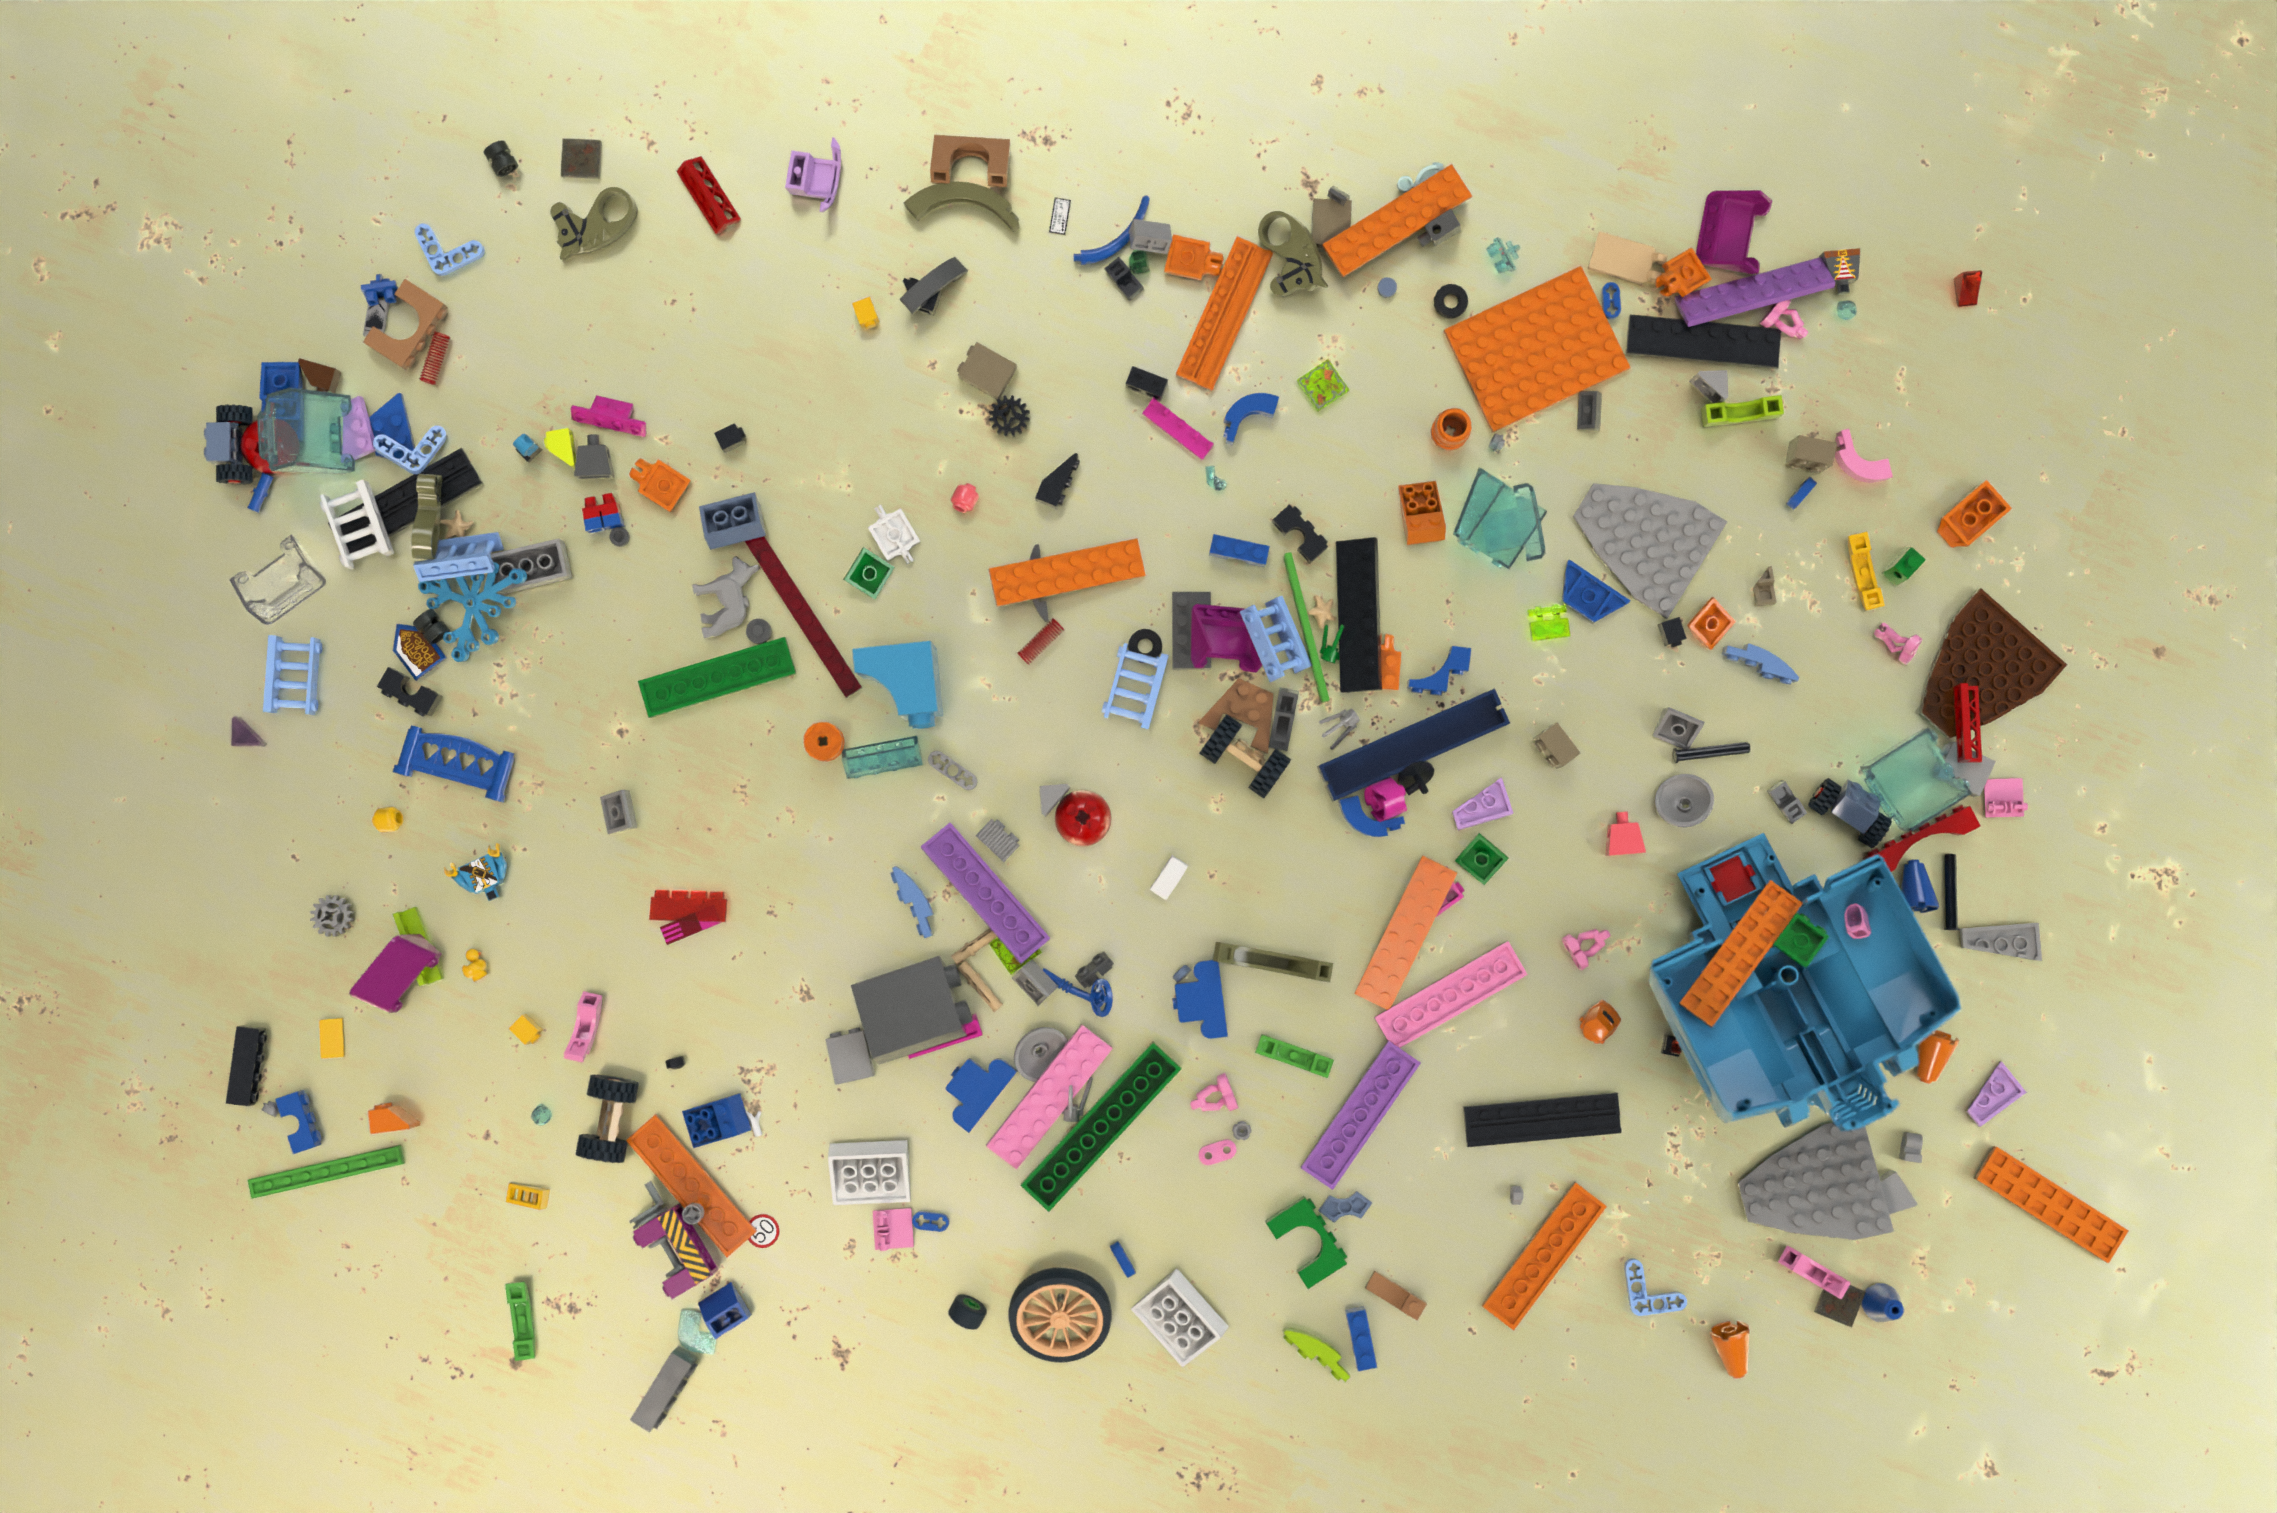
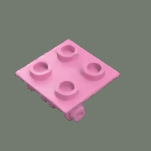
[1984,778,2028,818]
[873,1208,914,1251]

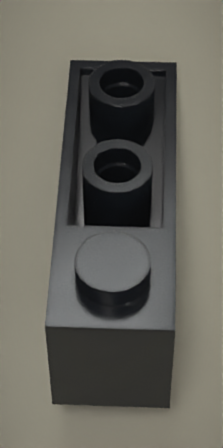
[1035,453,1080,509]

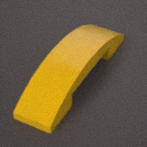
[1848,532,1885,611]

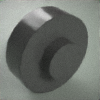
[746,619,772,644]

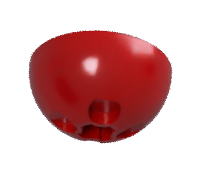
[241,417,299,474]
[1055,790,1111,847]

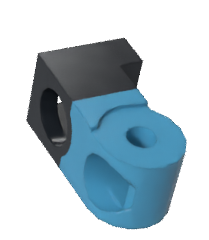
[513,433,542,463]

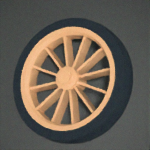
[1008,1267,1112,1363]

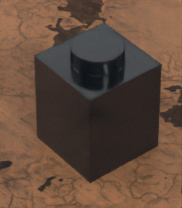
[714,423,746,453]
[1658,617,1687,648]

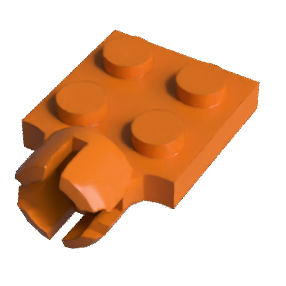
[1164,234,1224,281]
[1655,247,1712,297]
[629,458,691,513]
[1380,633,1401,690]

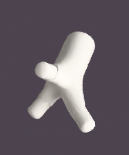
[746,1111,762,1137]

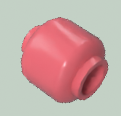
[951,483,979,513]

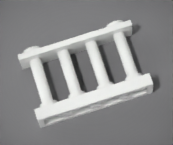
[320,480,395,570]

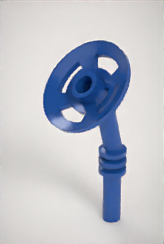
[1043,968,1113,1017]

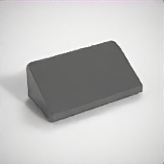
[1577,391,1602,431]

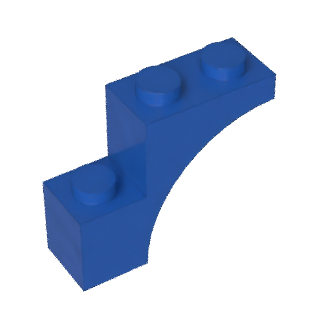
[1407,646,1471,696]

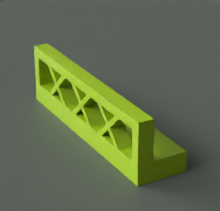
[392,907,444,986]

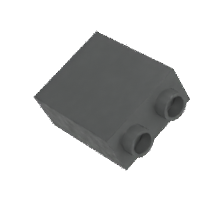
[851,956,973,1065]

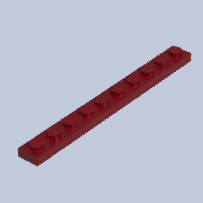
[745,536,862,698]

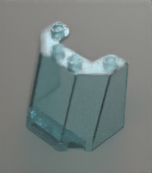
[257,388,355,474]
[1453,467,1547,569]
[1860,728,1972,831]

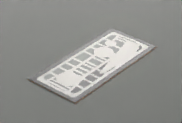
[1049,198,1071,235]

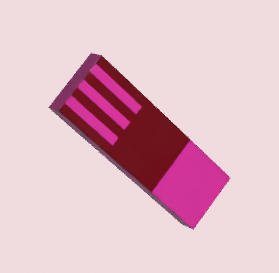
[660,905,721,945]

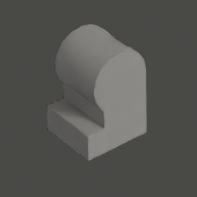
[1899,1132,1923,1163]

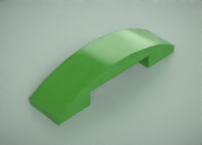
[1255,1034,1334,1078]
[505,1281,535,1361]

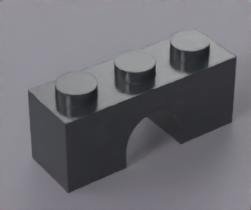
[1272,504,1328,564]
[377,667,443,717]

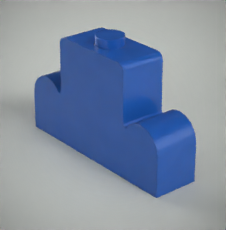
[1172,960,1228,1039]
[946,1058,1018,1133]

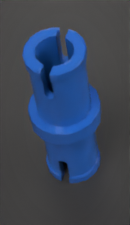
[247,473,274,512]

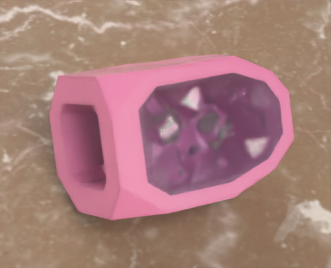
[1844,903,1871,939]

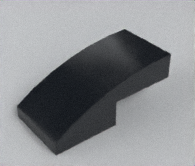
[1104,257,1144,301]

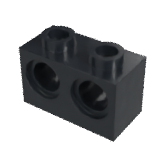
[1126,366,1168,401]

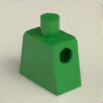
[1882,547,1926,586]

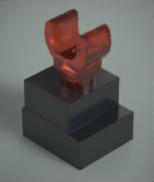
[1661,1034,1682,1057]

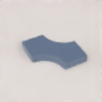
[1318,1191,1372,1222]

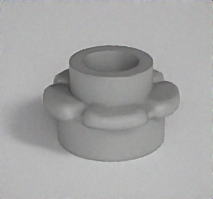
[1489,433,1505,452]
[262,1101,279,1117]
[1232,1121,1251,1140]

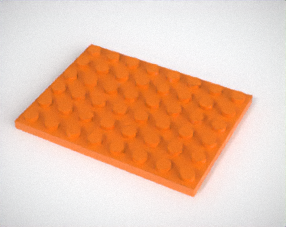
[1444,266,1631,433]

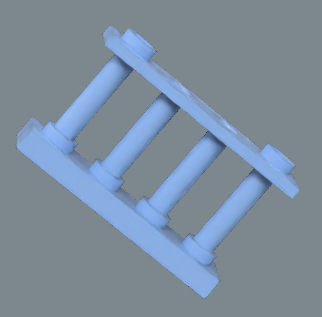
[413,532,504,582]
[1240,596,1312,682]
[263,635,322,715]
[1102,643,1169,729]

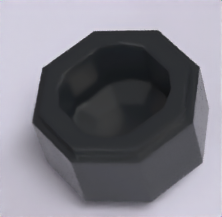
[665,1056,686,1070]

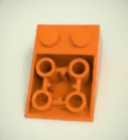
[1398,481,1446,545]

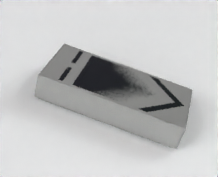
[363,300,390,337]

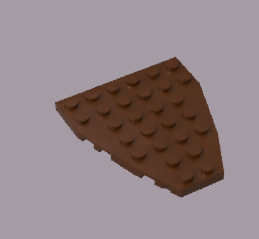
[1920,588,2067,739]

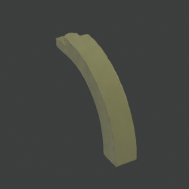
[904,181,1020,233]
[1213,942,1333,982]

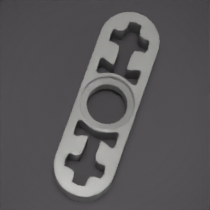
[928,751,977,790]

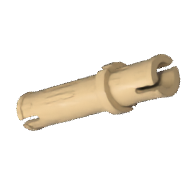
[951,929,997,965]
[957,961,1003,1012]

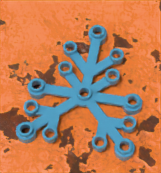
[418,562,527,662]

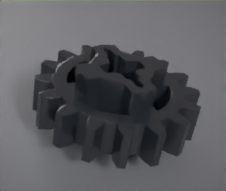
[989,395,1030,437]

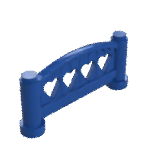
[393,725,515,803]

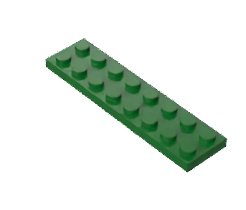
[638,637,797,718]

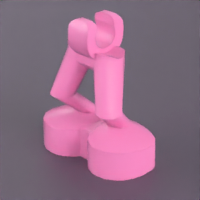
[1760,299,1808,339]
[1874,623,1923,665]
[1561,929,1611,970]
[1190,1073,1239,1112]

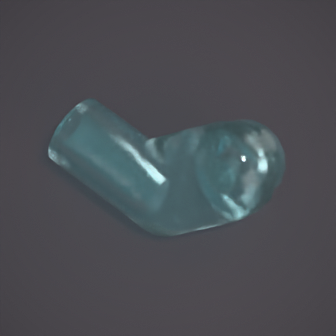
[1205,466,1227,491]

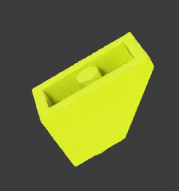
[544,428,576,469]

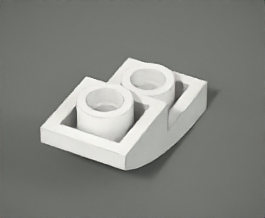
[1150,855,1188,900]

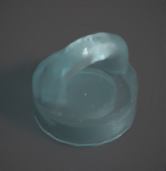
[1837,300,1857,320]
[531,1104,552,1125]

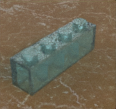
[842,736,923,779]

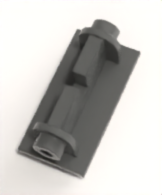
[1075,951,1114,988]

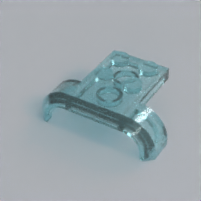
[1480,483,1546,562]

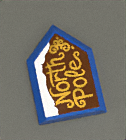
[393,624,447,681]

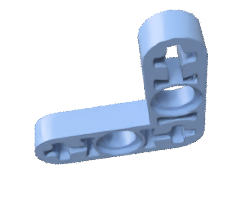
[415,224,485,276]
[373,426,446,474]
[1624,1258,1687,1316]

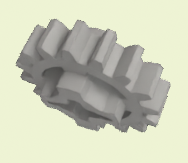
[310,895,354,937]

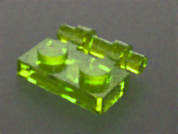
[1527,604,1571,642]

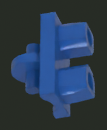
[361,274,398,306]

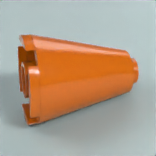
[1917,1030,1959,1084]
[1710,1321,1749,1379]

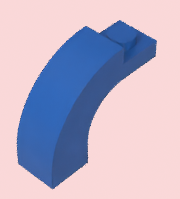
[1223,393,1279,446]
[1338,795,1405,837]

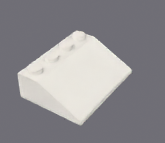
[828,1140,911,1205]
[1131,1269,1229,1367]

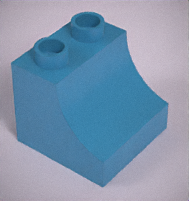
[852,641,943,729]

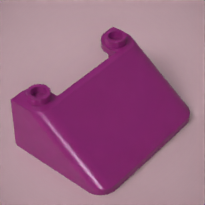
[1696,190,1773,274]
[1191,604,1262,673]
[349,934,442,1013]

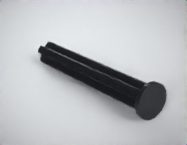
[1673,742,1750,764]
[1944,854,1960,930]

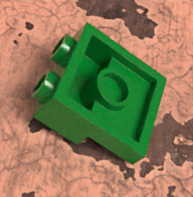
[1773,913,1830,968]

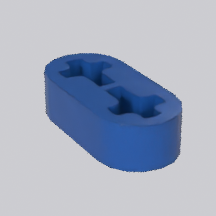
[1601,282,1621,320]
[1786,477,1817,510]
[912,1211,949,1232]
[1110,1241,1136,1278]

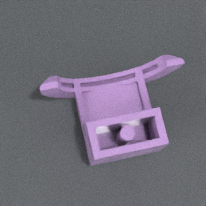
[785,137,841,212]

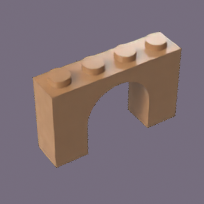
[930,135,1010,187]
[363,279,448,370]

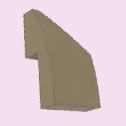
[1753,566,1777,607]

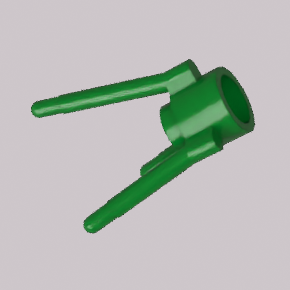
[1319,625,1344,664]

